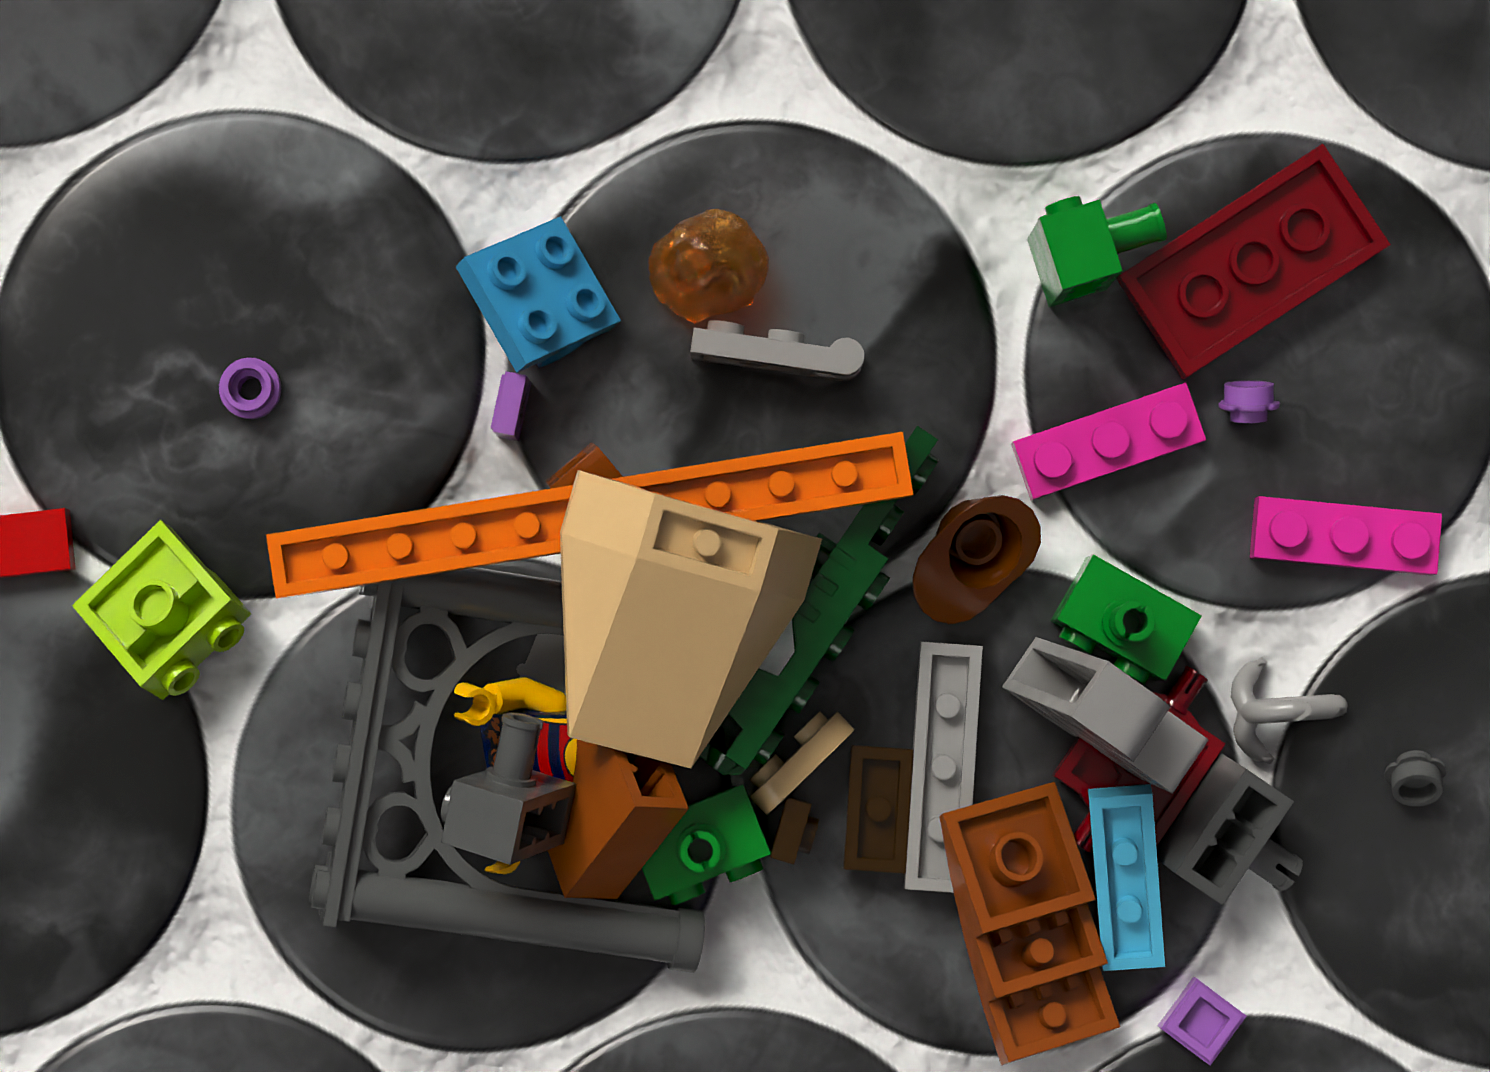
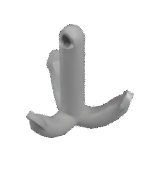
[1231,657,1348,764]

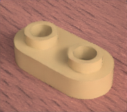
[749,711,855,815]

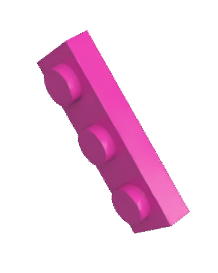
[1011,382,1206,501]
[1250,496,1442,576]

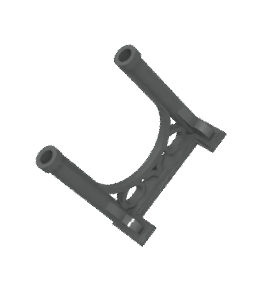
[309,567,705,973]

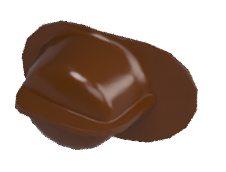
[912,495,1041,624]

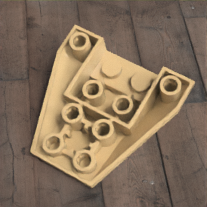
[560,470,822,769]

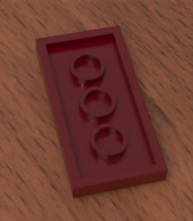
[1116,143,1391,380]

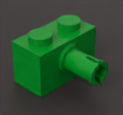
[1027,196,1167,308]
[1051,554,1202,686]
[642,783,771,906]

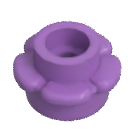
[1219,381,1280,423]

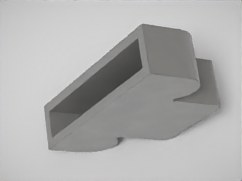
[1002,637,1208,794]

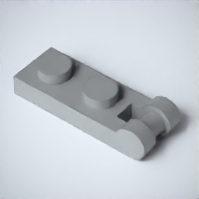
[690,320,864,381]

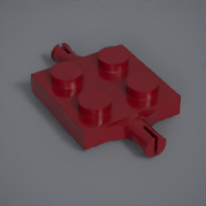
[1052,666,1226,854]

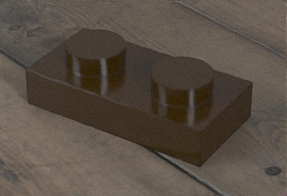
[843,745,914,873]

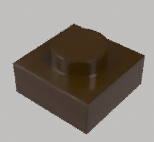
[770,796,819,865]

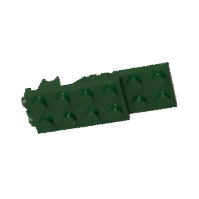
[699,426,939,776]

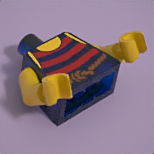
[454,677,577,875]

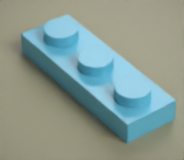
[1088,784,1165,971]

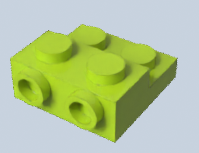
[72,520,251,700]

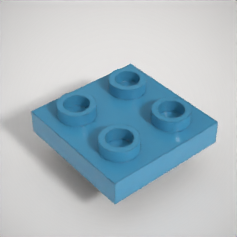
[456,216,621,373]

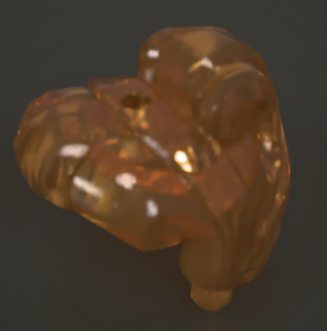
[649,209,769,324]

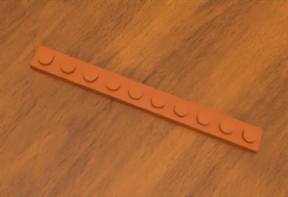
[266,432,913,599]

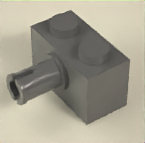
[441,712,577,865]
[1156,753,1303,905]

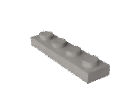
[903,642,983,893]

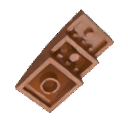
[939,782,1120,1066]

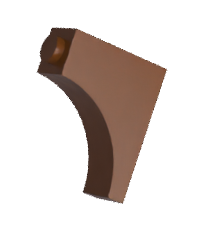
[548,739,689,899]

